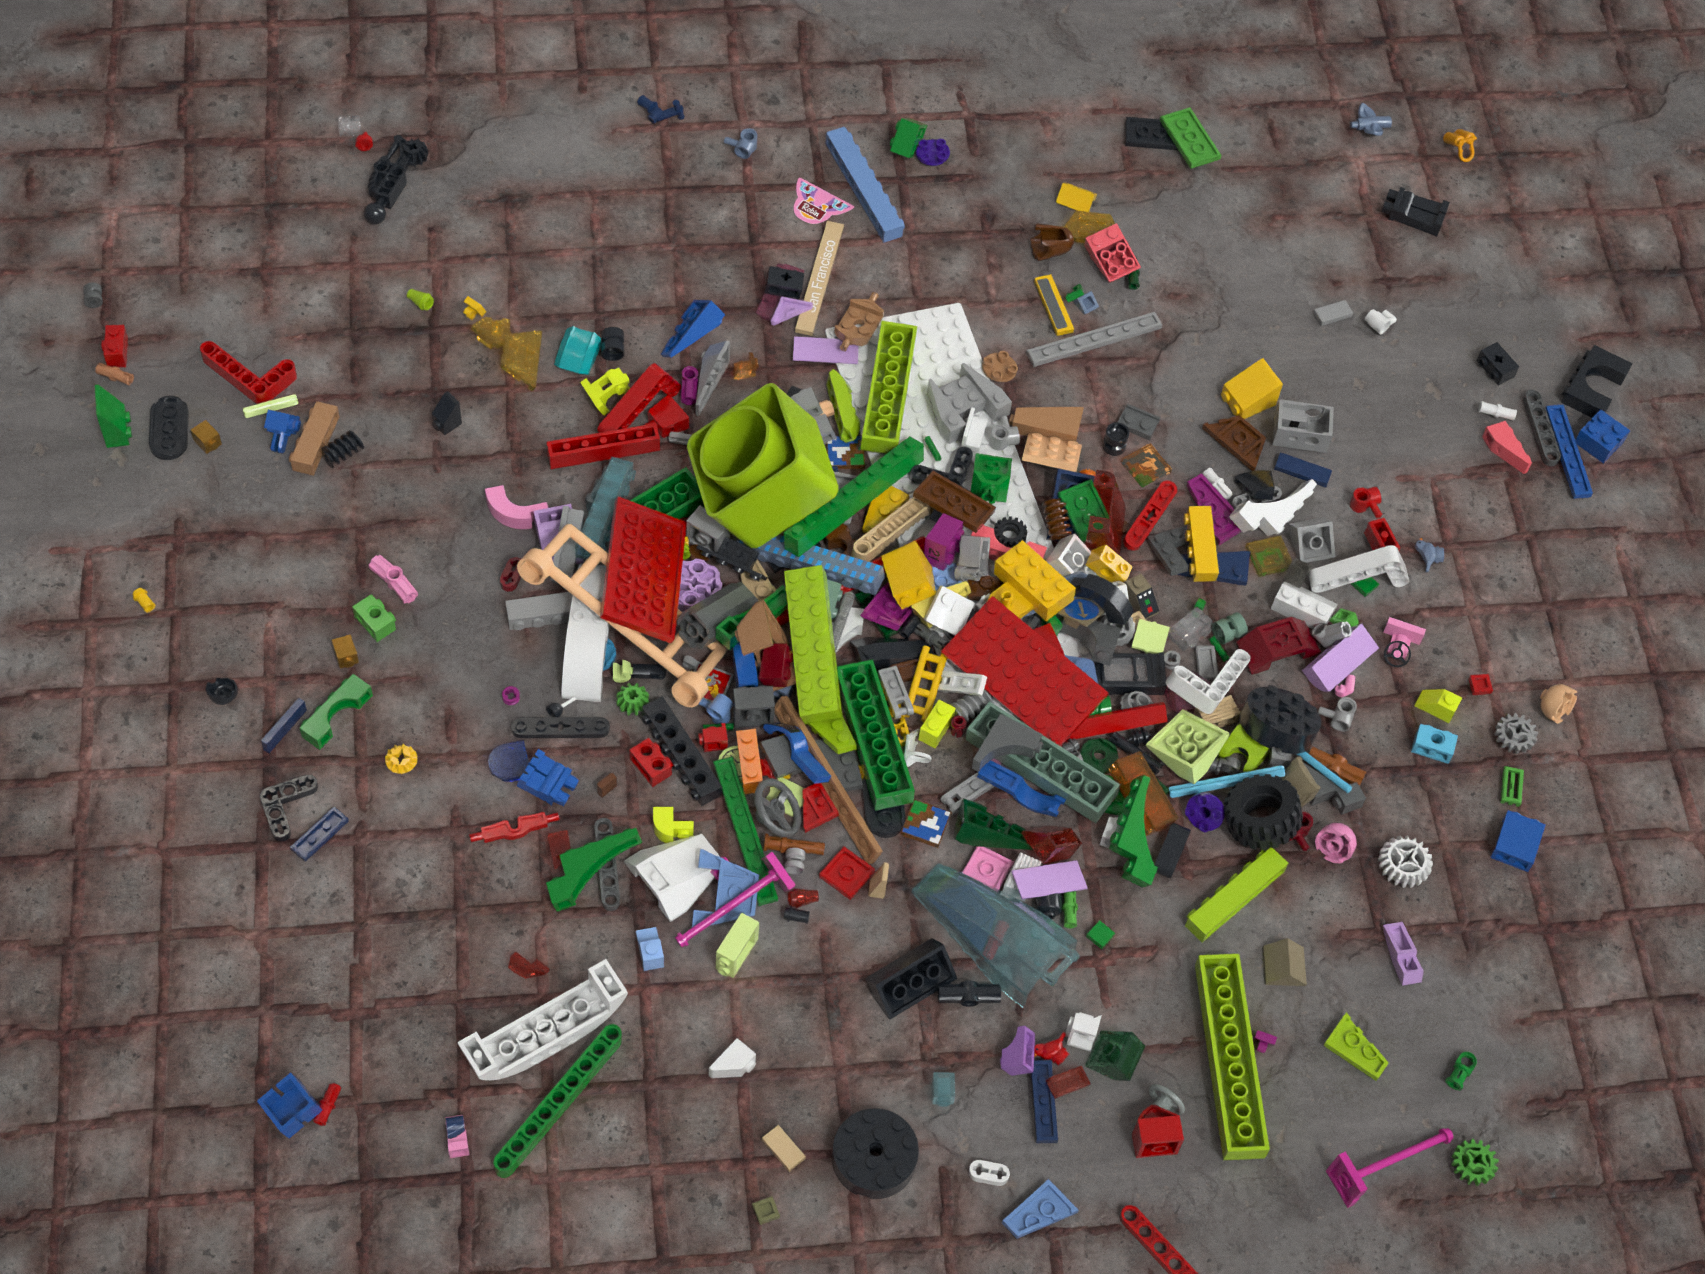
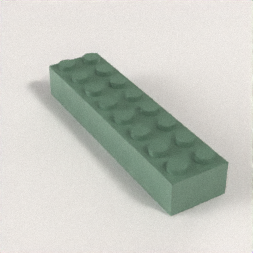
[966,701,1120,823]

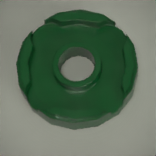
[1080,738,1119,774]

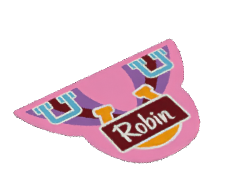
[794,178,854,224]

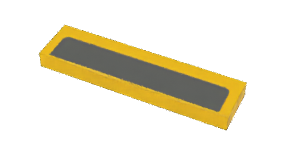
[1034,274,1074,336]

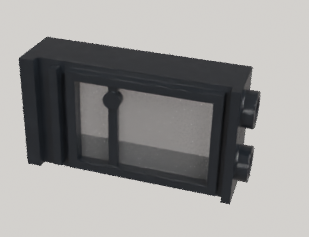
[1094,652,1167,695]

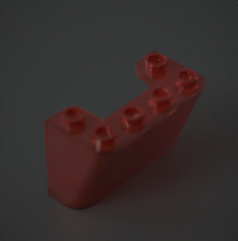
[1085,470,1126,555]

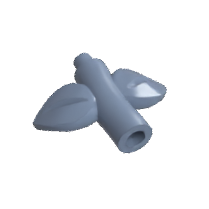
[1350,103,1392,136]

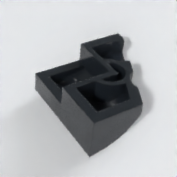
[1234,470,1275,500]

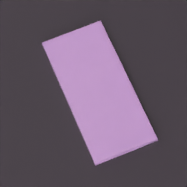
[793,336,858,364]
[1011,860,1088,900]

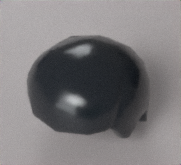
[205,677,238,705]

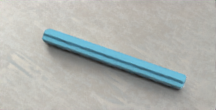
[1169,765,1285,798]

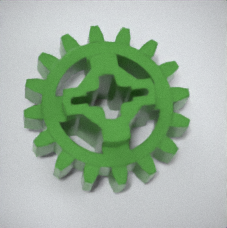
[1451,1139,1499,1186]

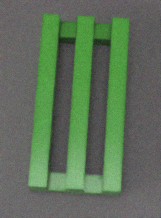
[1500,766,1524,807]

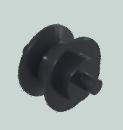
[1128,727,1151,747]

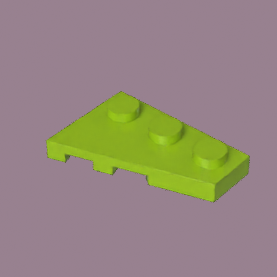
[804,717,857,754]
[1324,1012,1389,1081]

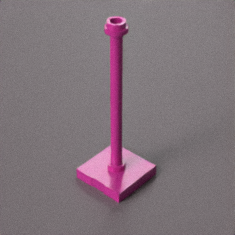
[675,852,795,948]
[1326,1128,1453,1208]

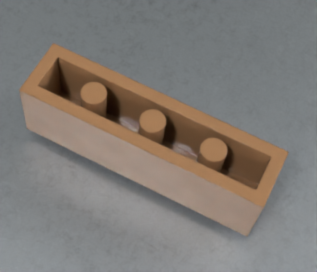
[289,401,339,476]

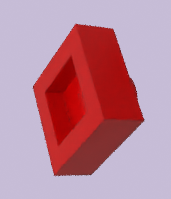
[1468,674,1493,695]

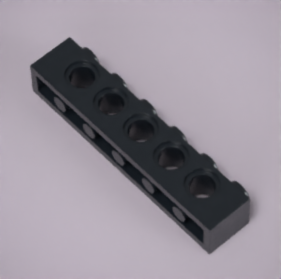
[641,696,722,806]

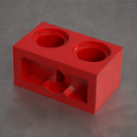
[629,738,673,787]

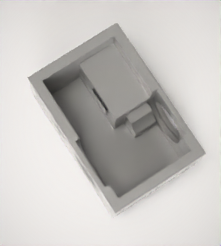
[1272,399,1334,453]

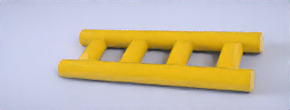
[904,645,947,722]

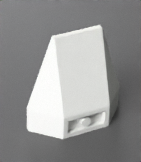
[624,834,720,922]

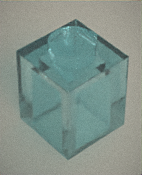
[932,1072,955,1107]

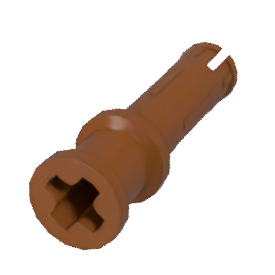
[763,833,825,856]

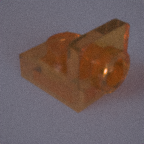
[733,352,759,380]

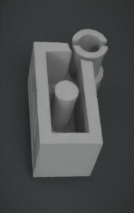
[954,535,990,581]

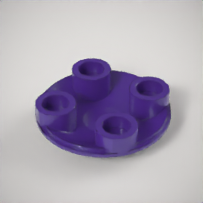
[916,138,950,166]

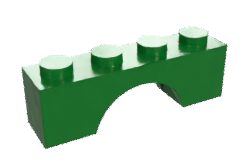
[300,674,373,750]

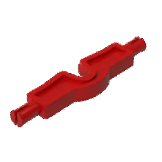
[469,812,560,843]

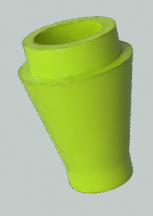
[407,289,434,310]

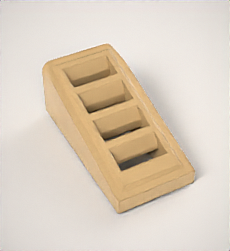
[868,862,889,898]

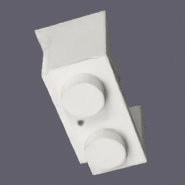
[1065,1012,1102,1051]

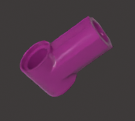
[681,366,698,405]

